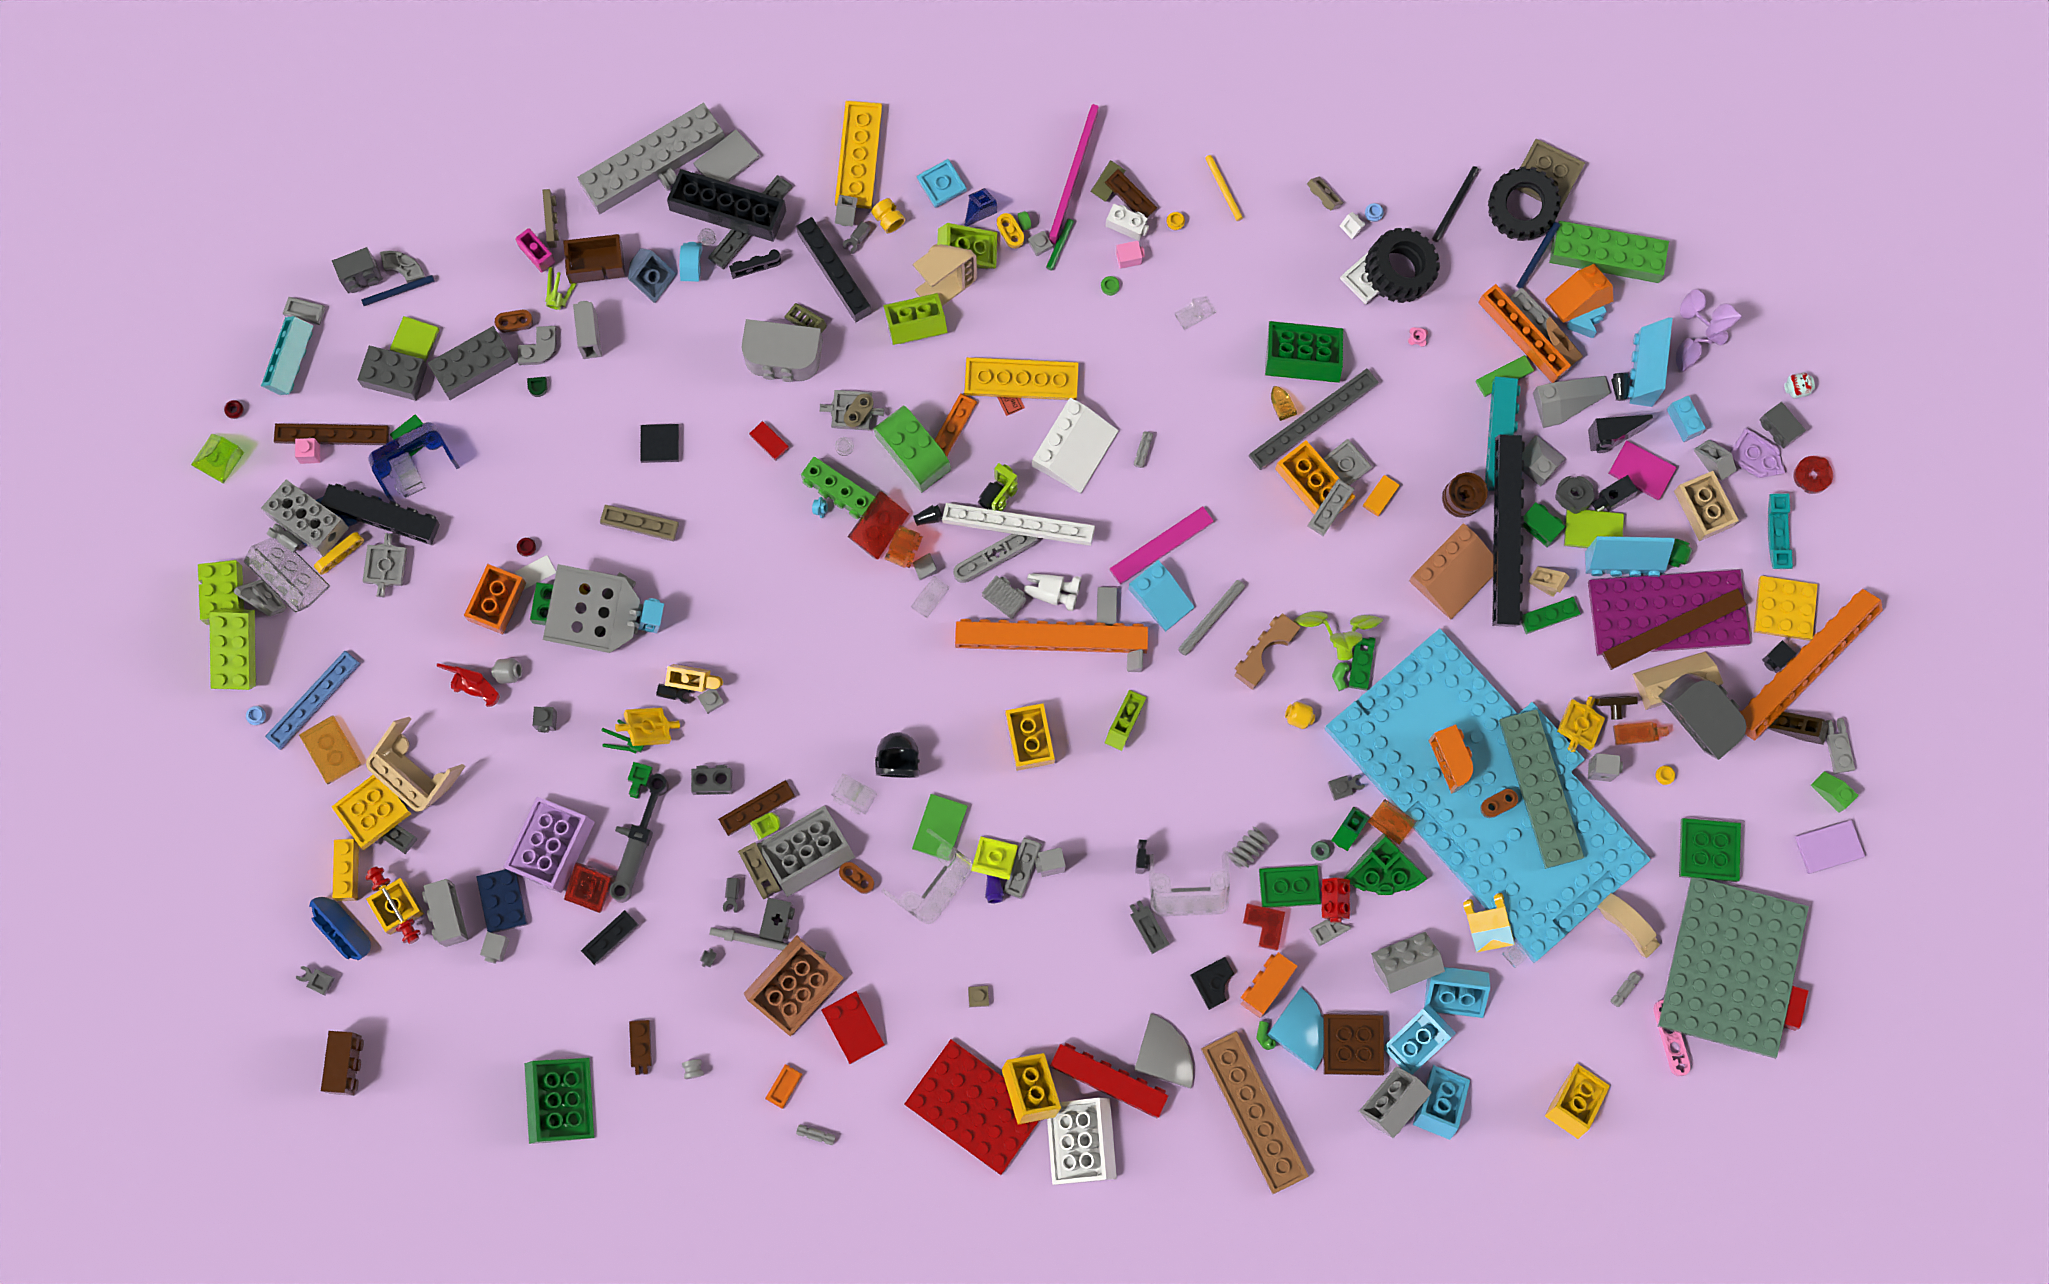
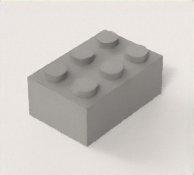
[422,879,468,947]
[1371,932,1445,994]
[1358,1066,1432,1138]

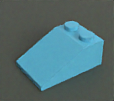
[1128,560,1194,632]
[1384,1004,1456,1075]
[1413,1065,1470,1140]

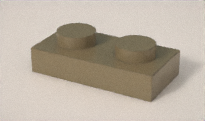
[1307,176,1343,211]

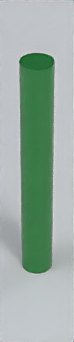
[1046,219,1074,271]

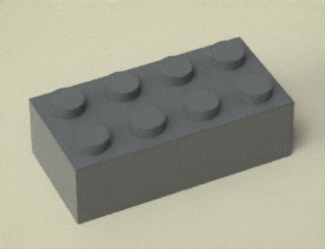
[428,326,515,400]

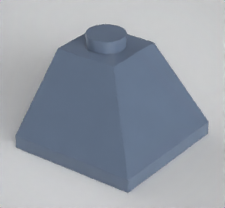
[628,248,676,303]

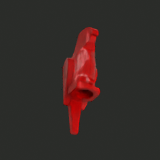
[437,663,500,707]

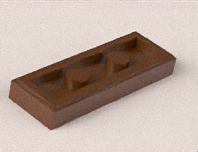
[1104,169,1157,218]

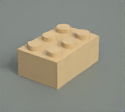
[1674,471,1739,541]

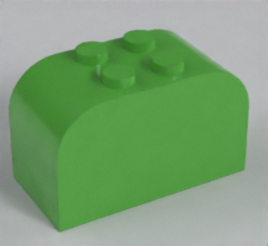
[873,405,951,493]

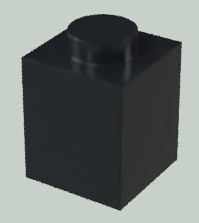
[1762,640,1797,673]

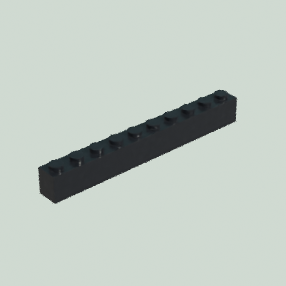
[1492,434,1525,627]

